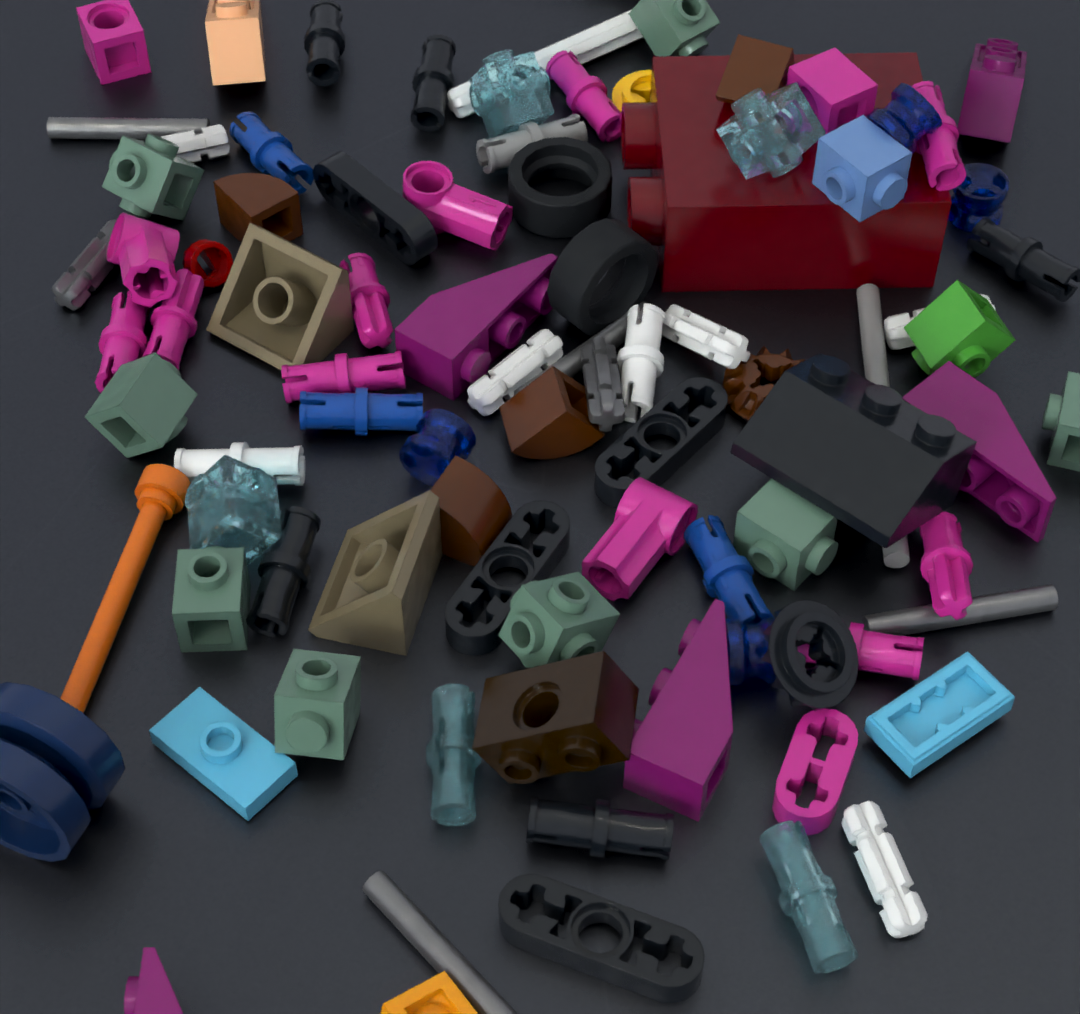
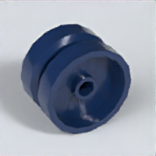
[0,682,126,862]

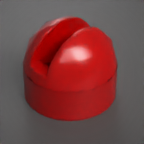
[182,239,233,287]

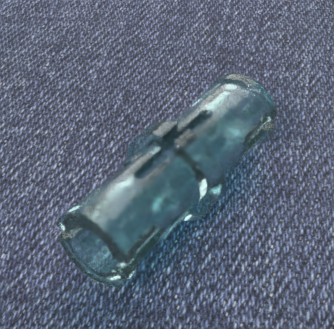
[426,684,481,826]
[759,820,858,974]

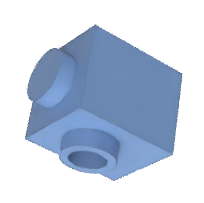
[812,115,912,222]

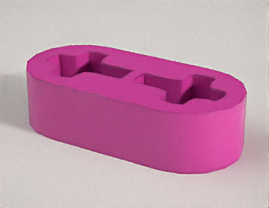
[772,708,858,836]

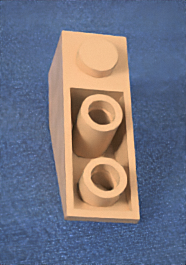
[205,0,266,86]

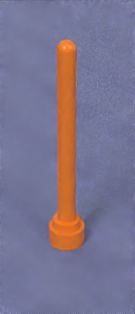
[60,464,191,713]

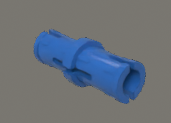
[229,112,314,195]
[299,387,423,436]
[684,515,774,640]

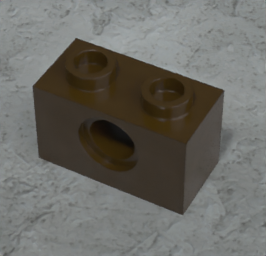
[472,651,639,784]

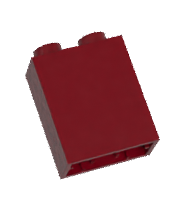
[621,52,952,292]

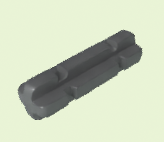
[52,219,116,310]
[580,336,625,432]

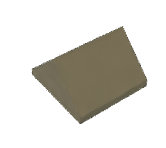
[206,223,354,370]
[308,490,442,656]

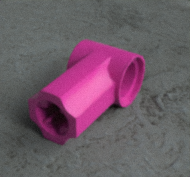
[402,161,513,251]
[107,212,180,308]
[582,477,698,602]

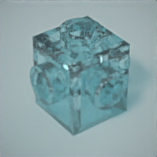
[469,49,555,138]
[716,82,826,179]
[185,454,282,566]

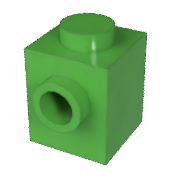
[904,280,1015,378]

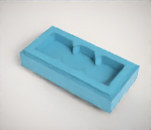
[864,651,1015,778]
[149,687,298,821]

